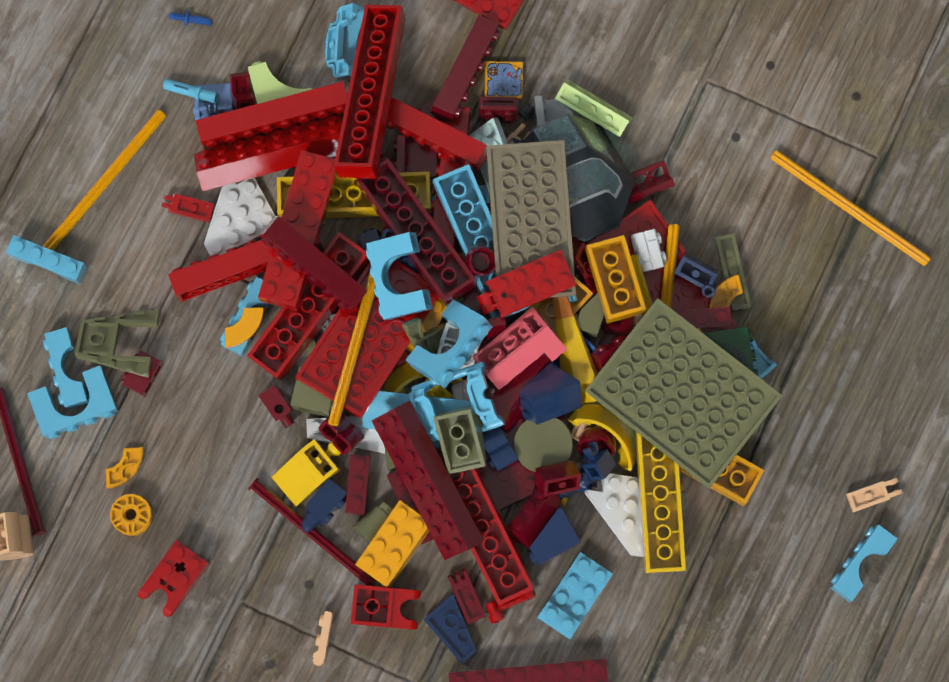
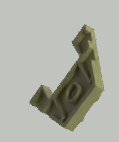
[402,296,464,354]

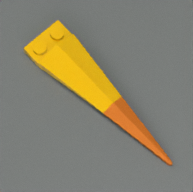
[553,296,598,404]

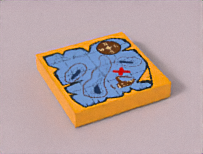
[485,61,523,100]

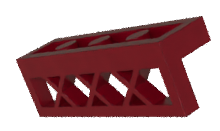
[594,160,675,205]

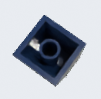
[519,363,582,425]
[528,508,580,567]

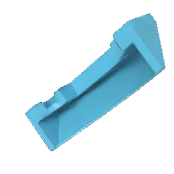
[325,3,365,80]

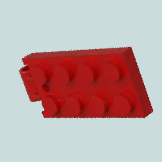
[477,250,576,318]

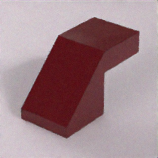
[230,71,255,110]

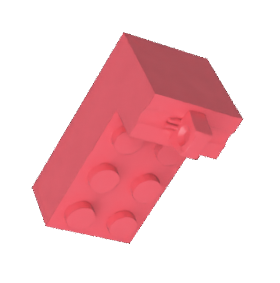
[473,307,567,390]

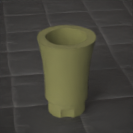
[352,501,392,544]

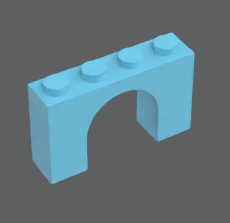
[366,232,433,320]
[406,299,493,388]
[27,366,119,440]

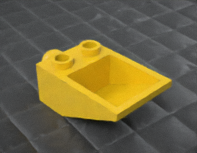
[272,439,341,507]

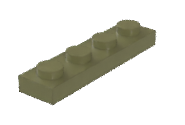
[715,233,751,312]

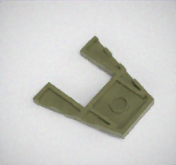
[75,307,161,378]

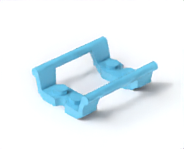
[409,361,505,449]

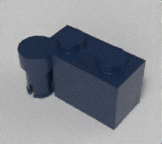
[674,252,719,298]

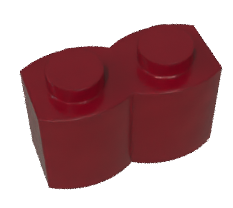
[318,413,364,455]

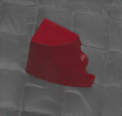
[572,242,598,294]
[601,317,633,337]

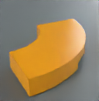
[709,274,743,308]
[225,308,264,348]
[105,447,144,489]

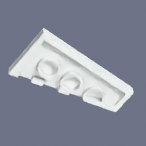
[306,416,385,454]

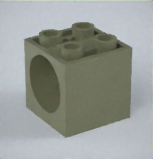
[290,367,334,417]

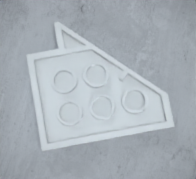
[204,178,276,256]
[585,473,644,557]

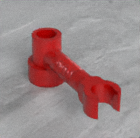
[485,590,535,624]

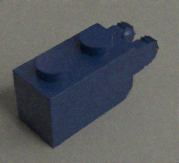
[301,479,347,533]

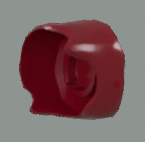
[466,245,496,276]

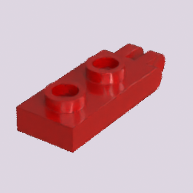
[161,193,215,223]

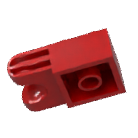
[138,540,210,618]
[350,584,422,630]

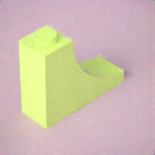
[248,61,312,104]

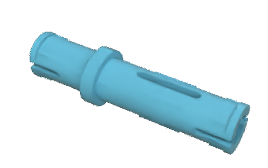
[163,79,220,104]

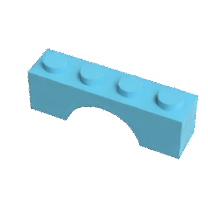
[6,235,88,284]
[220,277,271,357]
[43,327,89,409]
[830,525,897,602]

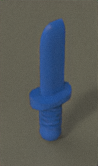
[169,11,212,26]

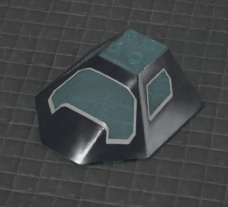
[521,114,635,242]

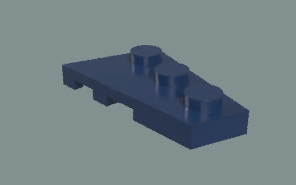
[423,594,477,664]

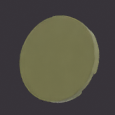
[514,418,572,472]

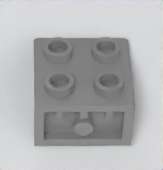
[534,96,576,139]

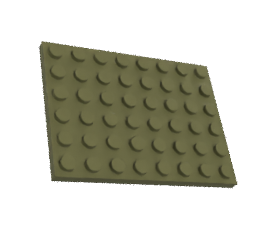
[585,298,783,489]

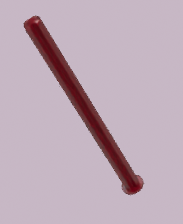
[0,387,47,537]
[248,478,374,585]

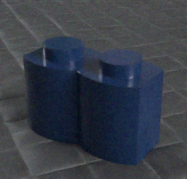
[483,427,518,472]

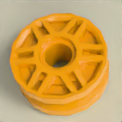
[110,494,153,536]

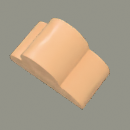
[0,512,34,561]

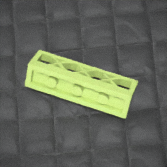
[555,80,633,137]

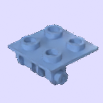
[193,83,233,122]

